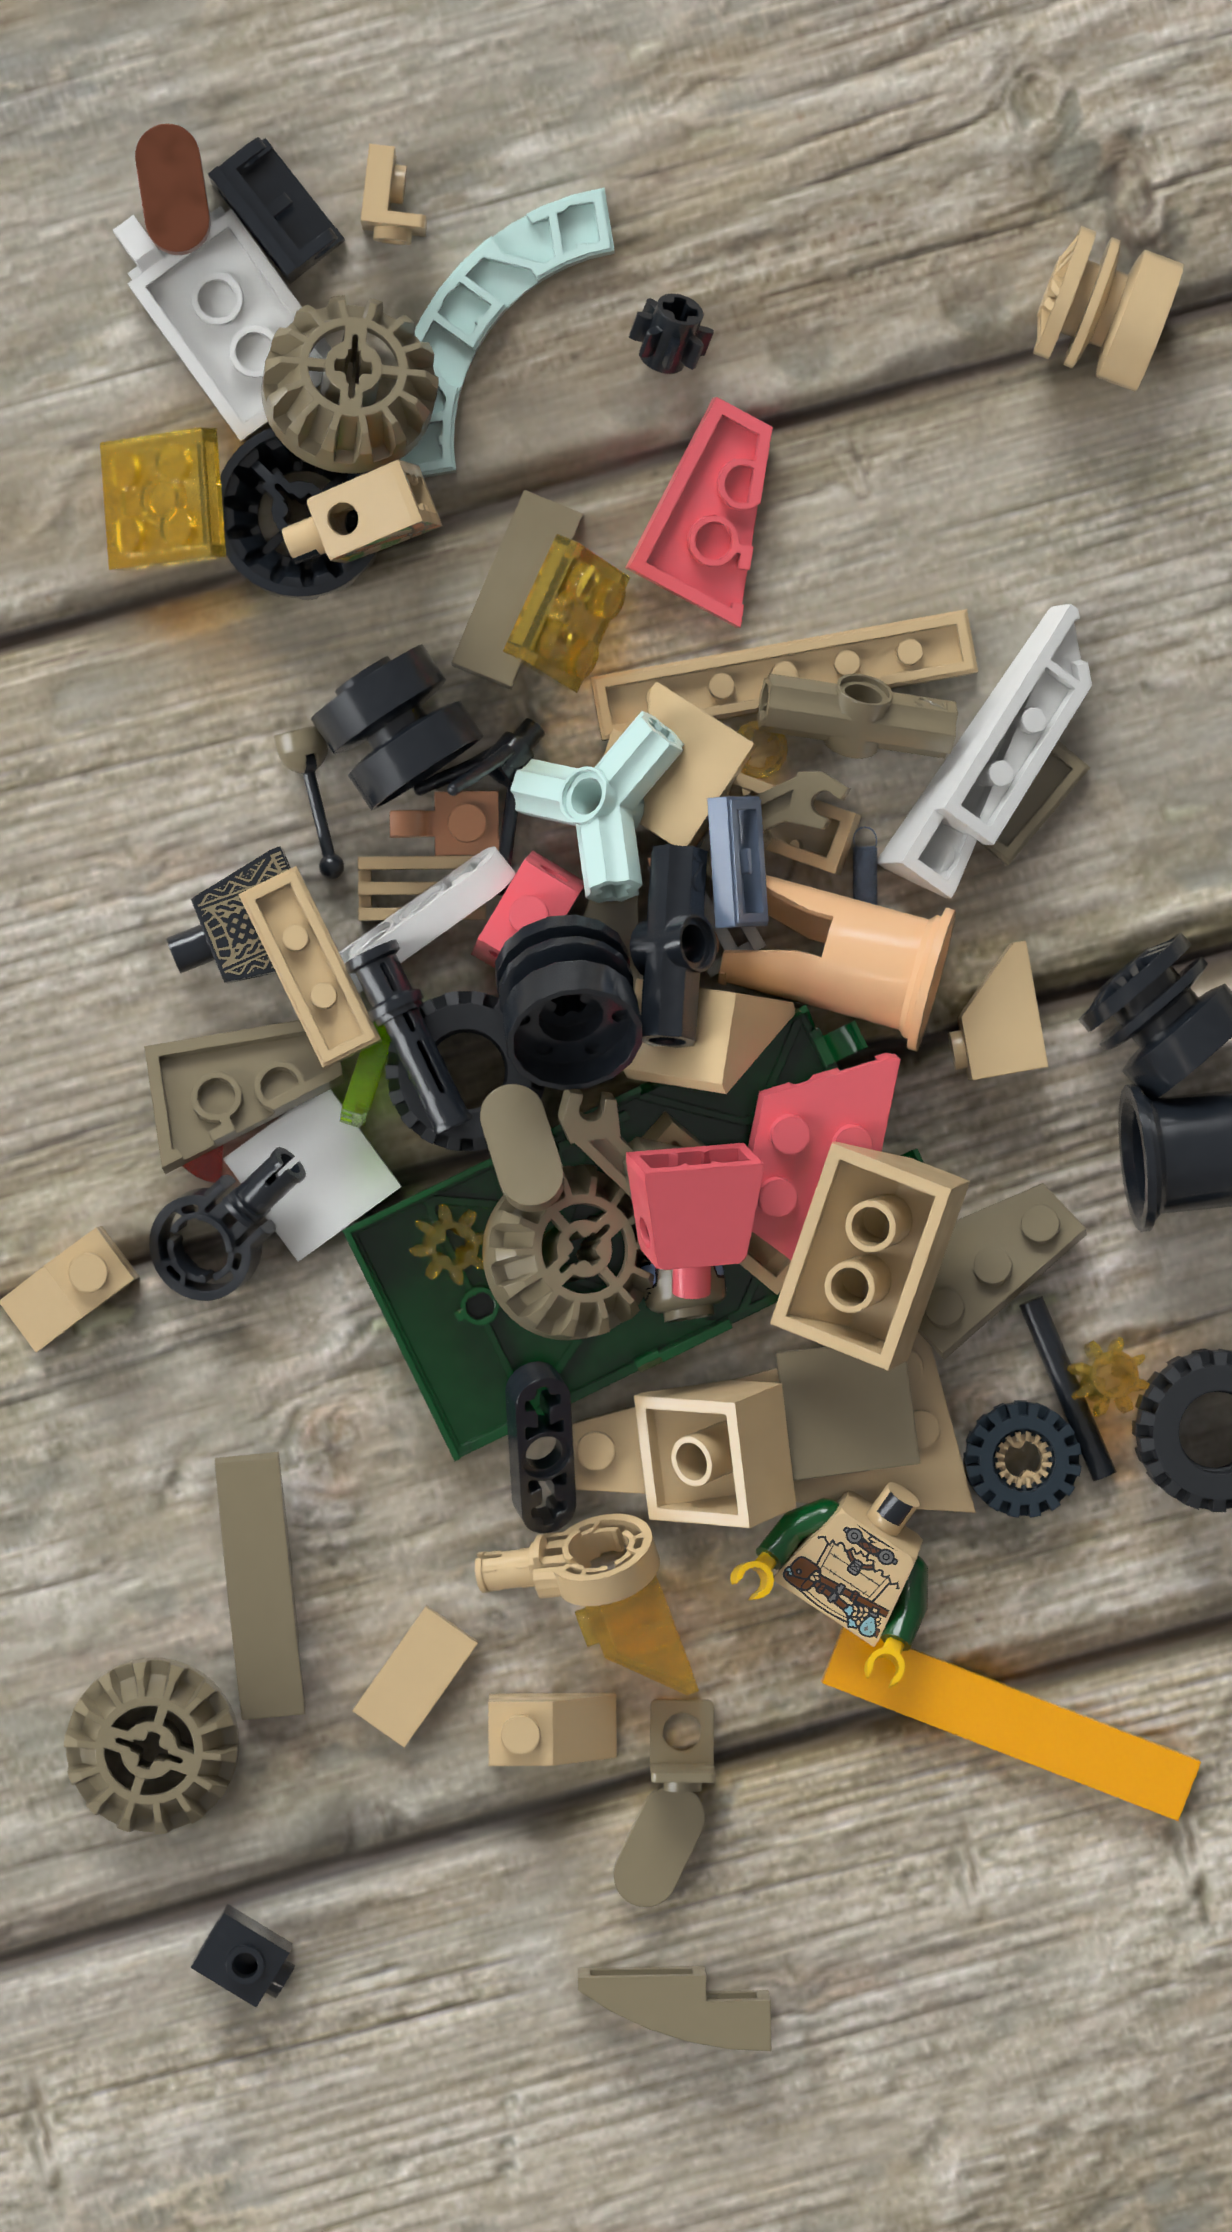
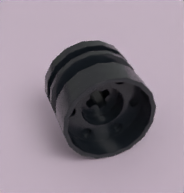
[495,914,642,1090]
[1078,933,1232,1101]

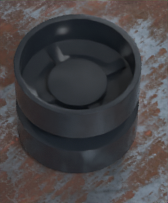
[311,644,483,811]

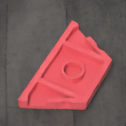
[748,1053,901,1260]

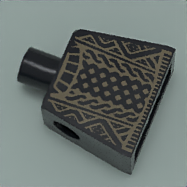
[166,846,291,984]

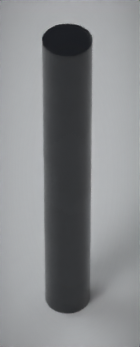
[1019,1296,1117,1481]

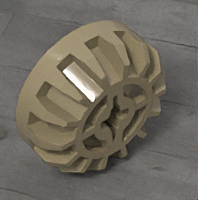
[261,295,439,474]
[482,1164,654,1340]
[64,1658,239,1835]

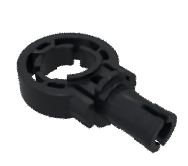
[149,1147,306,1301]

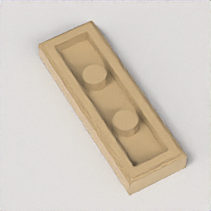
[238,866,382,1069]

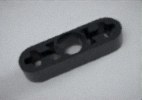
[505,1361,576,1534]

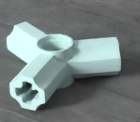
[510,711,684,903]

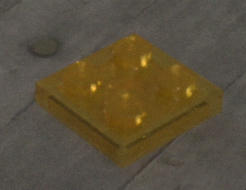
[100,427,226,571]
[503,534,631,693]

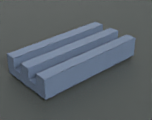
[707,796,769,928]

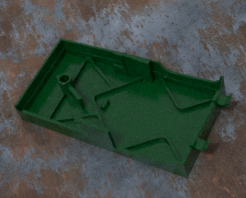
[342,1005,924,1461]

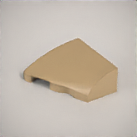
[639,682,757,847]

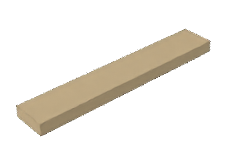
[590,609,978,741]

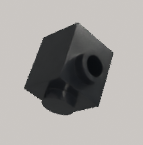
[191,1904,296,2007]

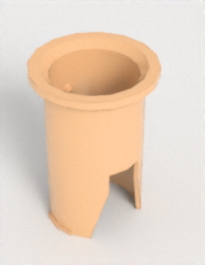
[718,875,956,1052]

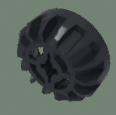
[213,428,378,600]

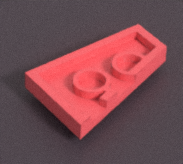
[625,397,773,628]

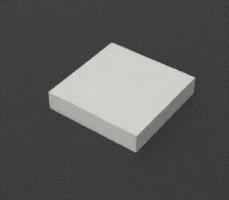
[223,1089,402,1262]

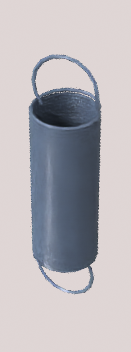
[853,826,878,905]

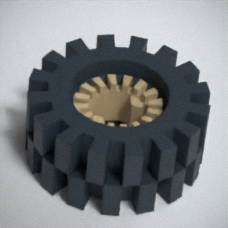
[963,1400,1082,1518]

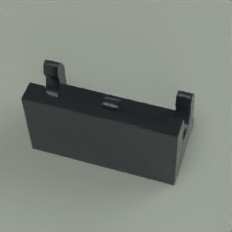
[208,137,345,284]

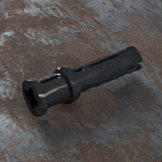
[344,939,473,1136]

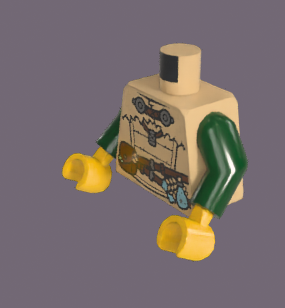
[730,1482,928,1688]

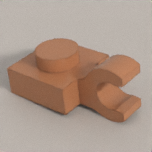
[389,791,499,856]

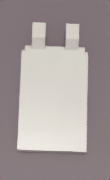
[113,206,332,442]

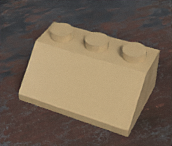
[770,1141,970,1371]

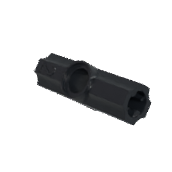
[630,844,717,1048]

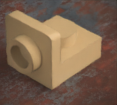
[361,144,427,245]

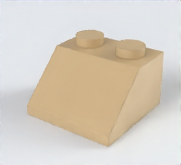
[634,1380,797,1528]

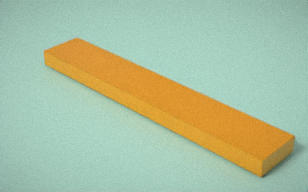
[821,1626,1201,1821]

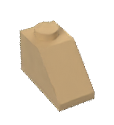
[949,941,1048,1080]
[0,1226,140,1352]
[488,1693,617,1766]

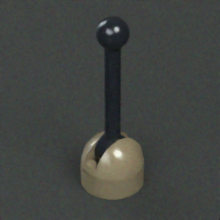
[274,725,344,879]

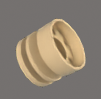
[1033,226,1184,392]

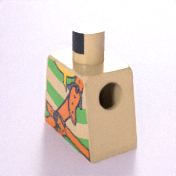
[282,459,442,564]

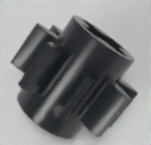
[629,293,714,374]

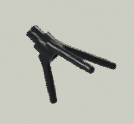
[414,718,545,896]

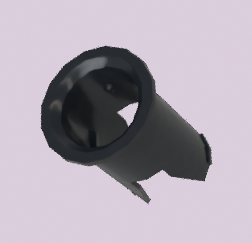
[1118,1084,1232,1232]

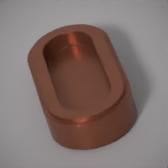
[135,123,211,255]

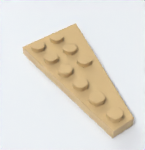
[572,1332,976,1513]

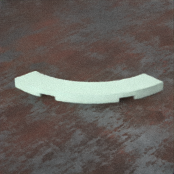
[400,188,615,478]

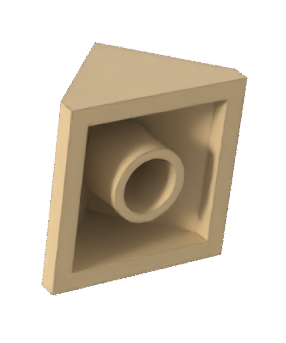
[624,978,795,1094]

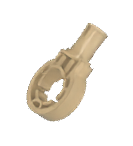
[475,1514,660,1606]

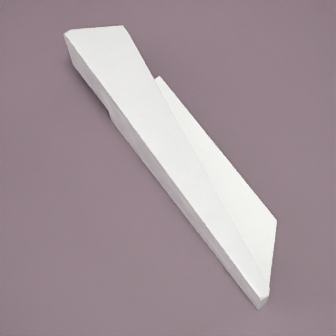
[877,604,1092,898]

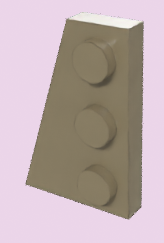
[144,1020,345,1174]
[918,1183,1087,1360]

